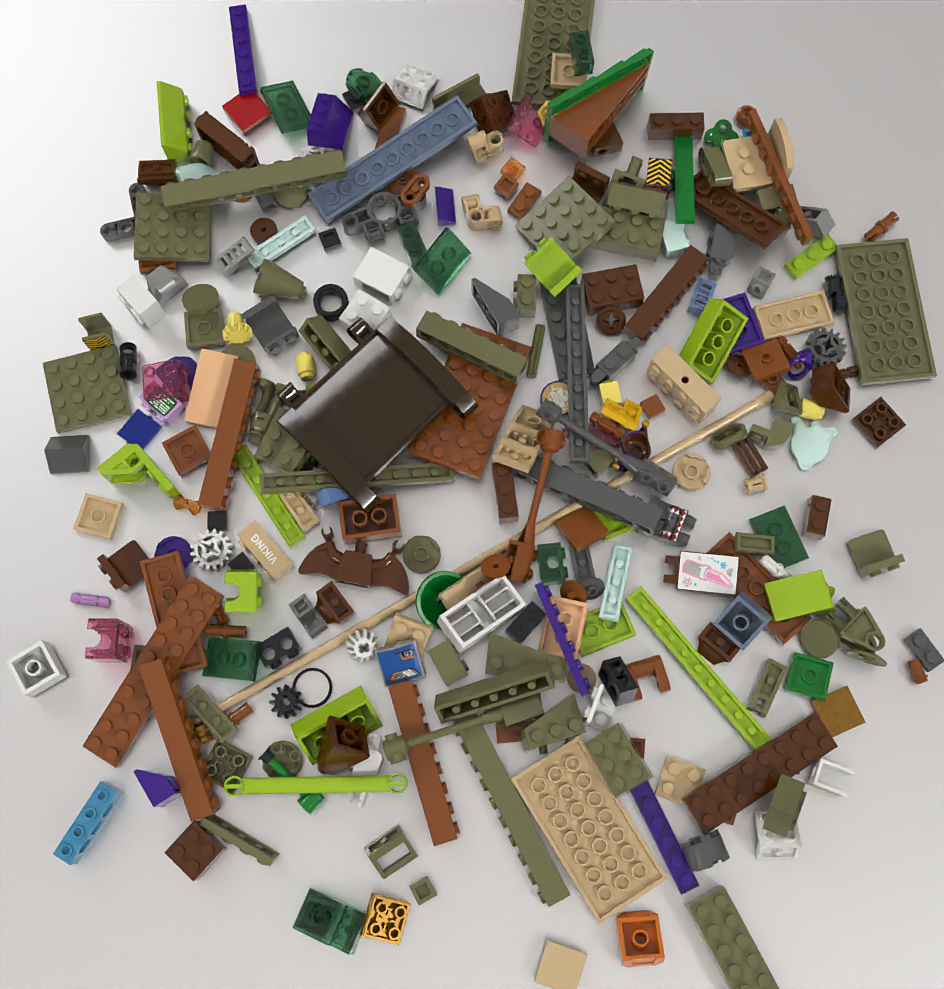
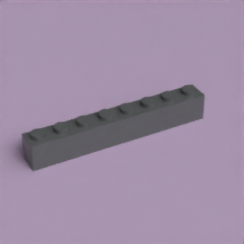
[512,457,664,537]

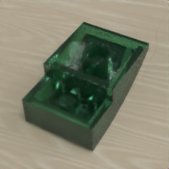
[292,888,366,955]

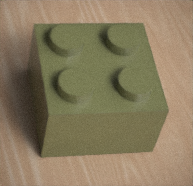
[763,774,807,838]

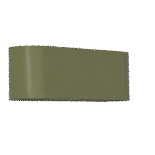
[698,147,732,187]

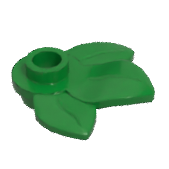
[704,119,739,153]

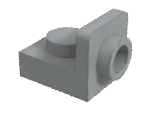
[747,266,776,299]

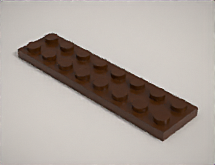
[681,711,838,835]

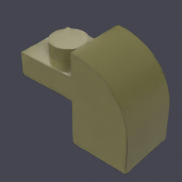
[747,417,794,451]

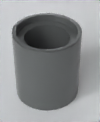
[255,193,277,213]

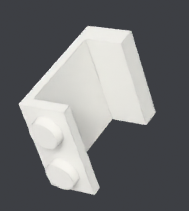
[353,247,411,303]

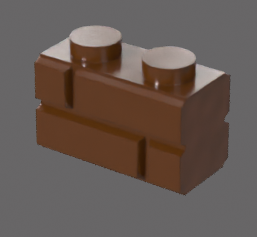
[801,495,832,540]

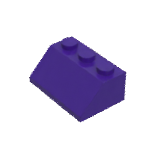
[306,93,354,150]

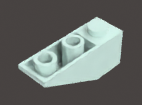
[661,198,690,260]

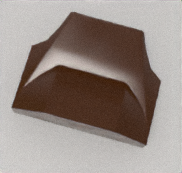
[315,581,355,624]
[697,621,741,665]

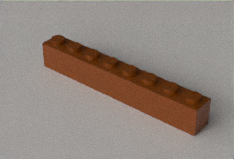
[198,358,261,511]
[139,655,220,822]
[388,680,460,846]

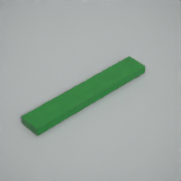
[674,137,695,224]

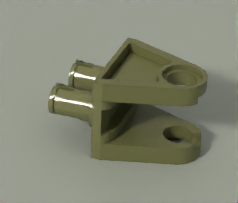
[602,156,646,212]
[822,597,886,652]

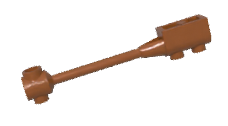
[505,428,566,584]

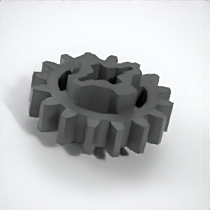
[805,327,847,367]

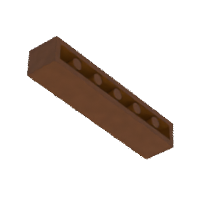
[622,245,709,344]

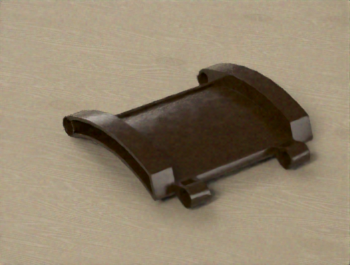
[276,317,479,513]

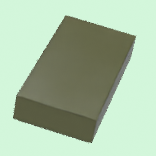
[734,532,775,557]

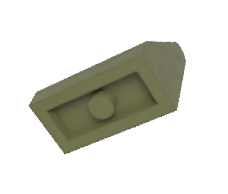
[364,824,418,879]

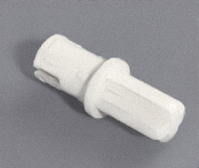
[760,555,793,580]

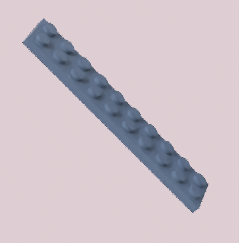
[307,95,478,224]

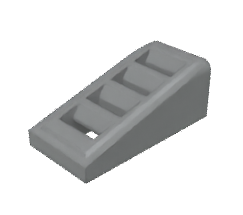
[214,236,255,275]

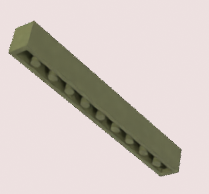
[160,150,347,213]
[453,713,571,907]

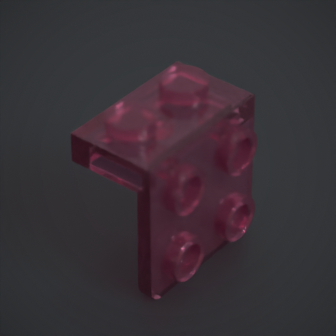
[142,359,190,402]

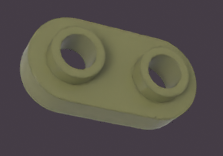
[710,423,747,450]

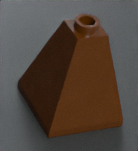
[317,715,370,775]

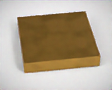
[810,686,866,737]

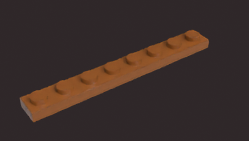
[745,108,814,246]

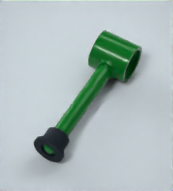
[258,747,326,815]

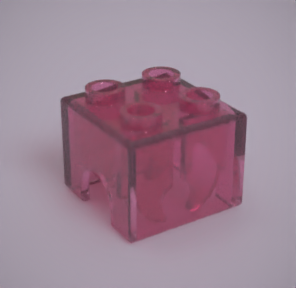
[85,618,133,663]

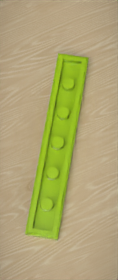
[237,444,306,548]

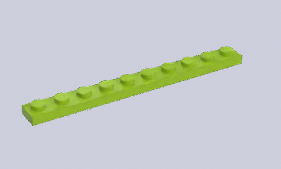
[626,586,772,750]

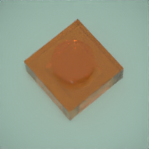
[500,157,526,181]

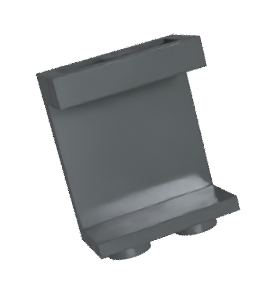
[242,295,299,355]

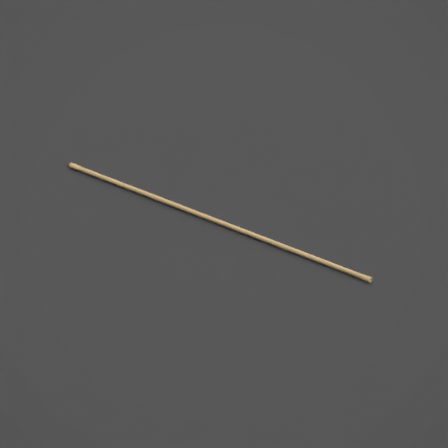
[191,390,775,728]

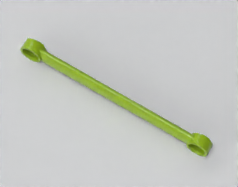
[224,773,408,797]

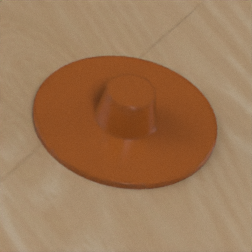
[481,554,511,579]
[560,580,587,603]

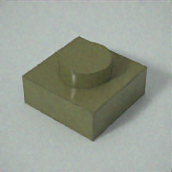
[409,876,437,905]

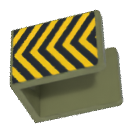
[78,313,115,351]

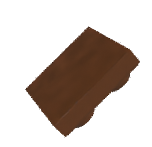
[851,397,906,449]

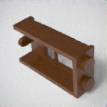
[194,111,260,170]

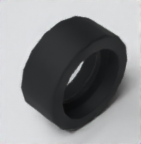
[313,284,349,321]

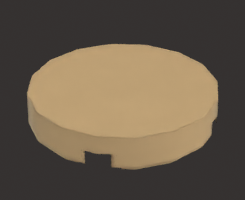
[672,453,711,491]

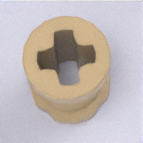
[743,474,768,495]

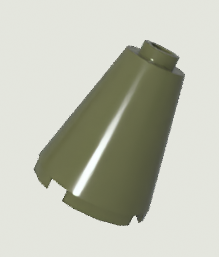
[253,259,306,300]

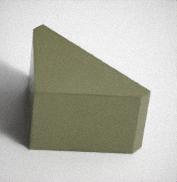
[771,381,803,415]

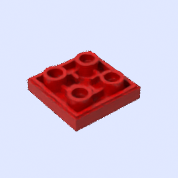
[222,93,272,134]

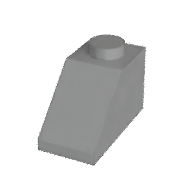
[800,206,836,238]

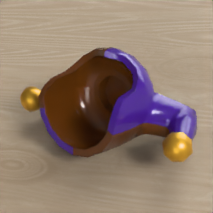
[612,420,651,472]

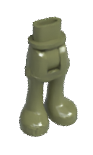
[248,378,286,445]

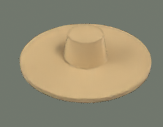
[567,663,596,693]

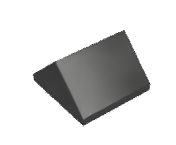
[44,435,90,474]

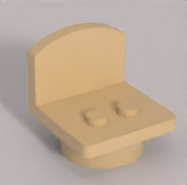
[722,118,795,192]

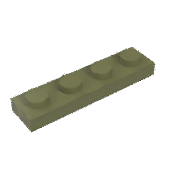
[200,814,280,866]

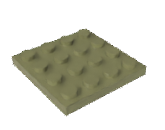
[515,176,617,262]
[134,193,211,262]
[43,344,132,434]

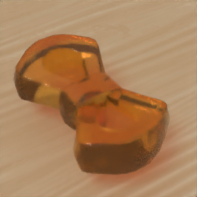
[173,494,202,515]

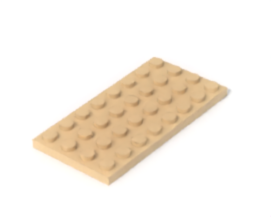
[511,735,668,924]

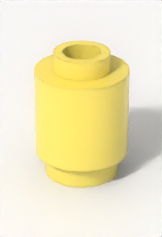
[295,352,316,381]
[797,398,825,420]

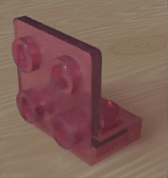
[506,92,544,148]

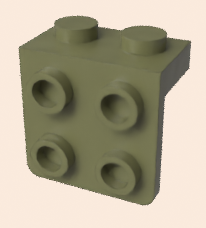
[272,435,319,472]
[848,529,905,578]

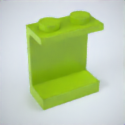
[523,237,582,297]

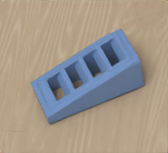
[687,278,717,315]
[316,488,352,507]

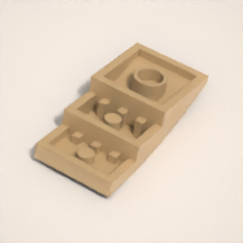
[492,405,555,473]

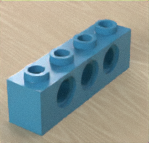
[53,781,123,865]

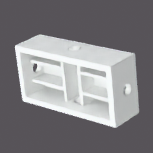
[437,576,527,654]

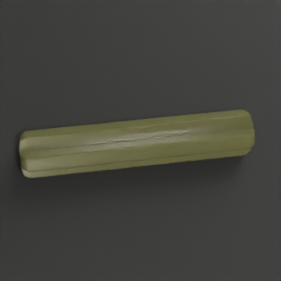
[526,324,545,377]

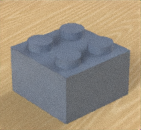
[713,591,773,651]

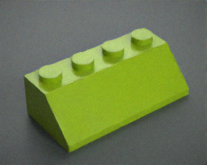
[156,81,193,163]
[679,298,749,384]
[290,685,383,765]

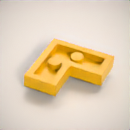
[601,398,643,431]

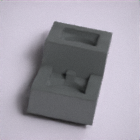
[288,594,328,639]

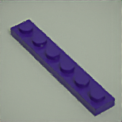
[229,4,258,96]
[535,582,592,697]
[630,781,700,895]

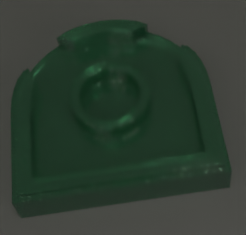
[345,68,382,102]

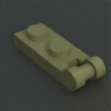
[746,658,788,718]

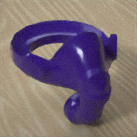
[787,349,813,380]

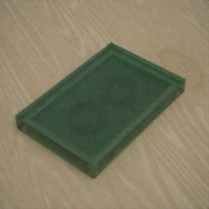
[260,80,311,134]
[413,228,471,294]
[748,505,809,568]
[202,637,262,682]

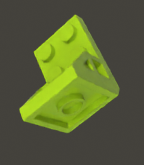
[96,444,183,500]

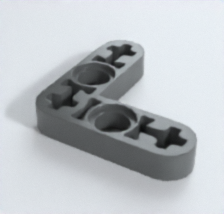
[100,183,147,242]

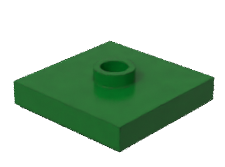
[785,652,834,702]

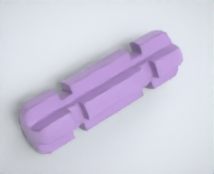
[70,592,110,608]

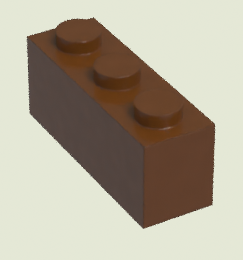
[647,112,705,140]
[491,462,519,524]

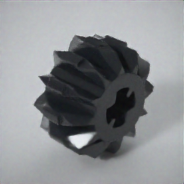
[269,684,304,719]

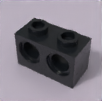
[505,601,546,644]
[254,627,302,670]
[598,656,638,707]

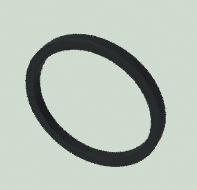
[292,668,332,708]

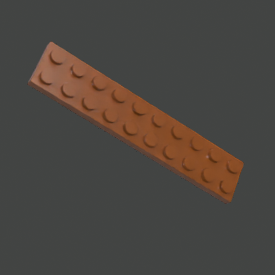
[83,575,225,768]

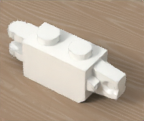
[345,733,384,807]

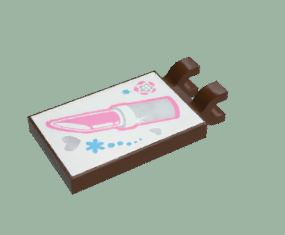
[663,551,740,595]

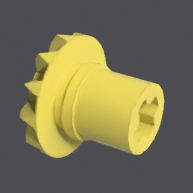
[222,312,253,344]

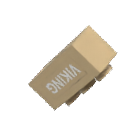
[237,520,294,581]

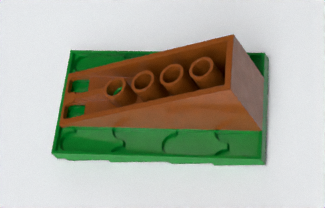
[542,48,654,159]

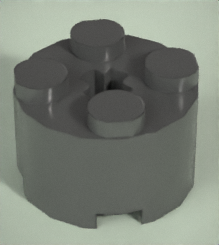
[681,829,730,872]

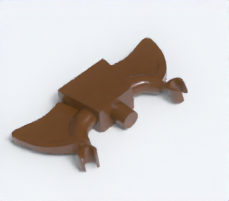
[298,527,409,595]

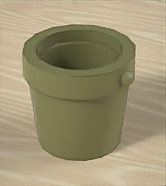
[188,140,214,167]

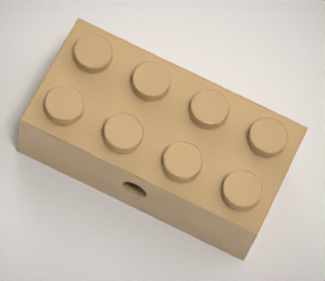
[647,345,722,424]

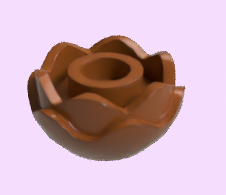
[735,105,755,127]

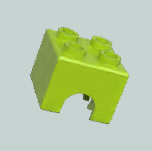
[224,569,262,612]

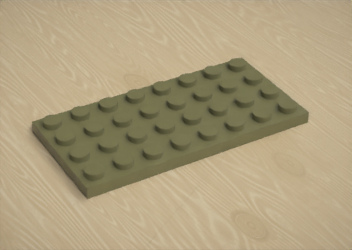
[511,0,595,108]
[835,238,937,386]

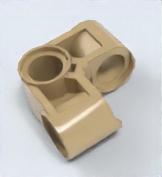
[467,130,504,162]
[461,194,503,231]

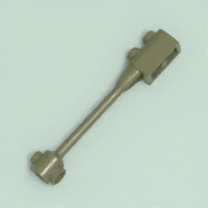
[382,694,544,765]

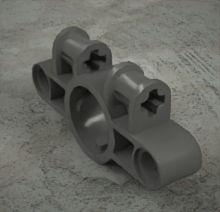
[342,192,427,245]

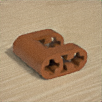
[625,655,671,702]

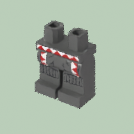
[638,495,697,546]

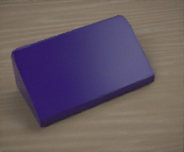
[435,187,456,225]

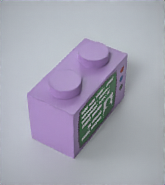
[139,381,185,426]

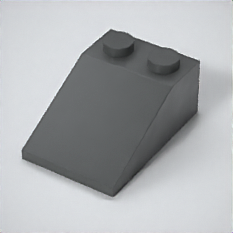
[471,278,520,337]

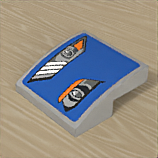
[374,639,426,687]

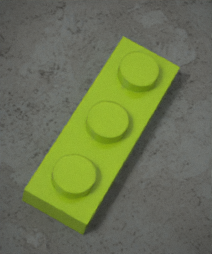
[784,234,837,280]

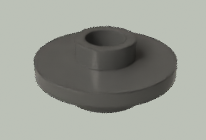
[580,577,605,600]

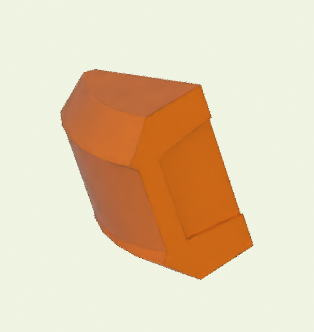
[617,910,665,968]

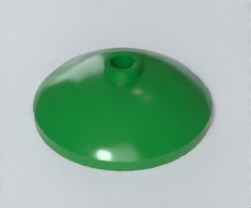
[415,571,463,630]

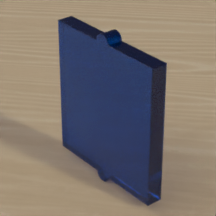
[117,409,162,450]

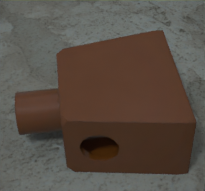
[591,122,623,157]

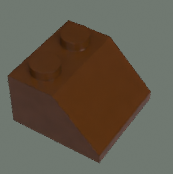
[357,81,400,132]
[809,362,851,413]

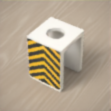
[807,758,855,797]

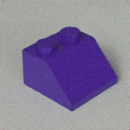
[133,769,182,807]

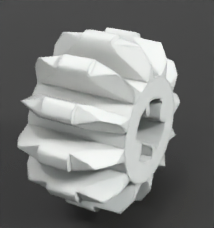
[345,628,379,662]

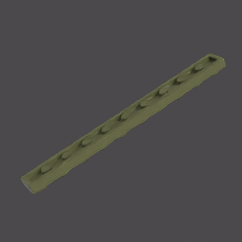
[259,463,454,495]

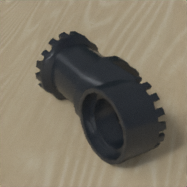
[825,274,847,312]
[119,342,137,381]

